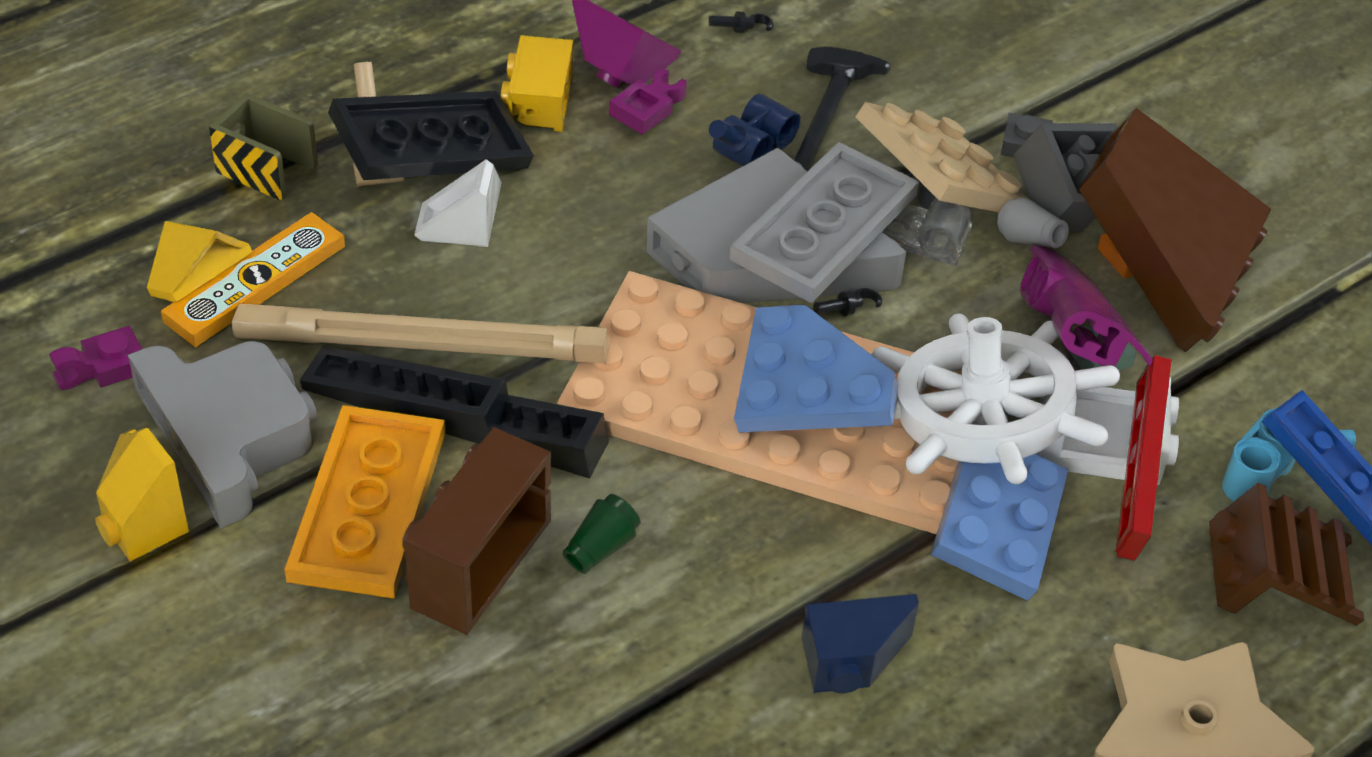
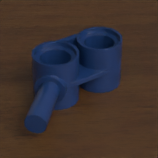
[709,94,800,167]

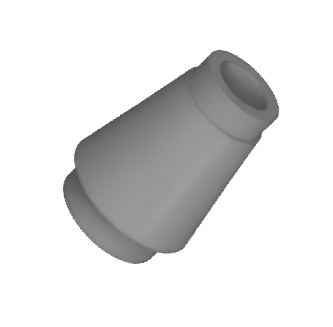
[997,197,1069,248]

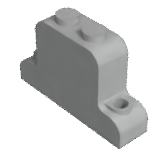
[128,341,318,528]

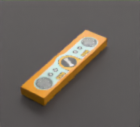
[161,212,345,348]

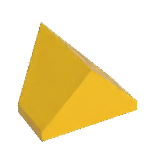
[147,221,252,302]

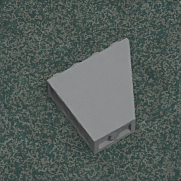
[646,148,906,303]

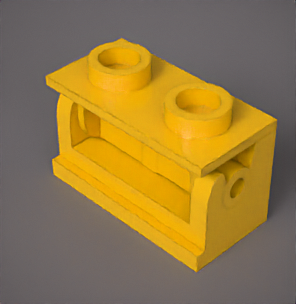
[501,35,573,132]

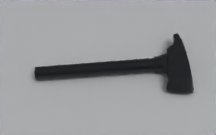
[794,46,890,172]

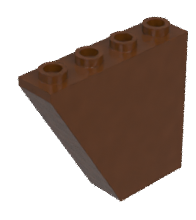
[1079,108,1271,352]

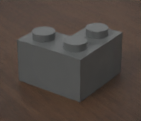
[1013,123,1117,233]

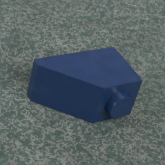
[801,594,919,693]

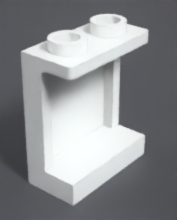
[1036,360,1179,485]

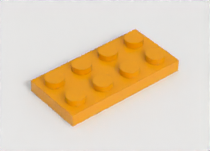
[284,405,445,599]

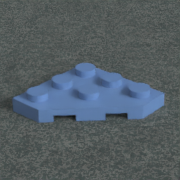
[734,305,898,432]

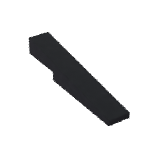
[300,346,609,479]

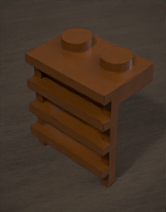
[1209,483,1364,626]

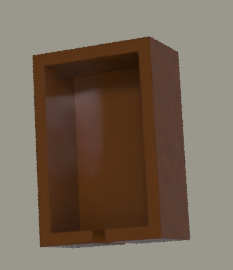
[402,427,551,635]

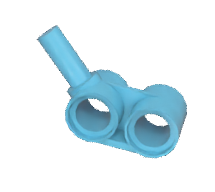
[1222,408,1356,502]

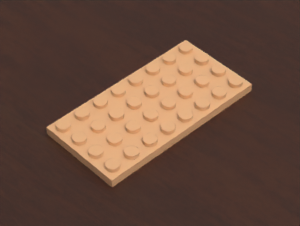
[557,271,973,535]

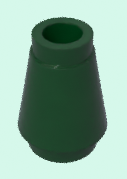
[562,494,641,574]

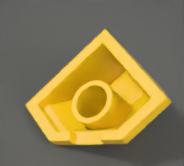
[95,427,189,562]

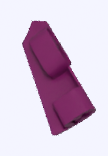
[1020,244,1153,366]

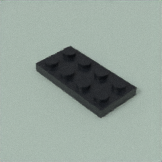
[328,91,534,180]

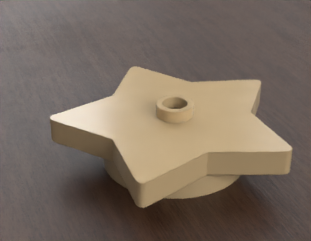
[1093,642,1314,757]

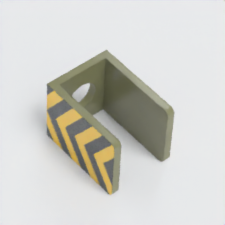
[209,93,318,200]

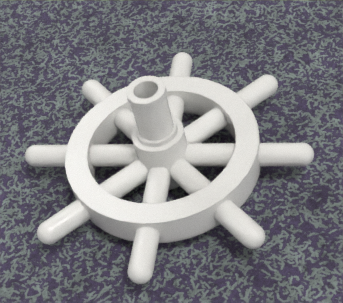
[872,313,1120,484]

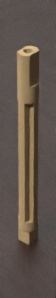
[232,303,609,363]

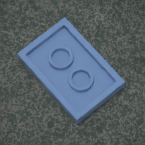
[931,454,1068,601]

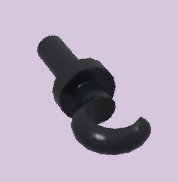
[708,11,773,33]
[813,288,882,316]

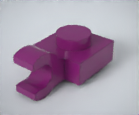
[49,325,142,390]

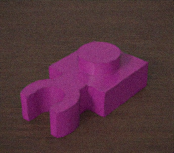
[609,69,687,135]

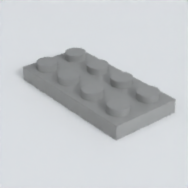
[729,142,919,303]

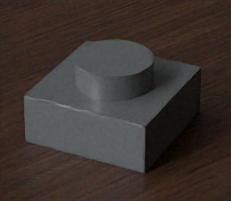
[1001,113,1053,157]

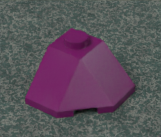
[572,0,681,88]

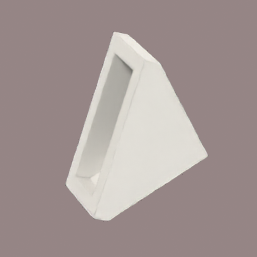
[414,159,501,247]

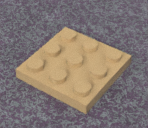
[856,102,1027,213]

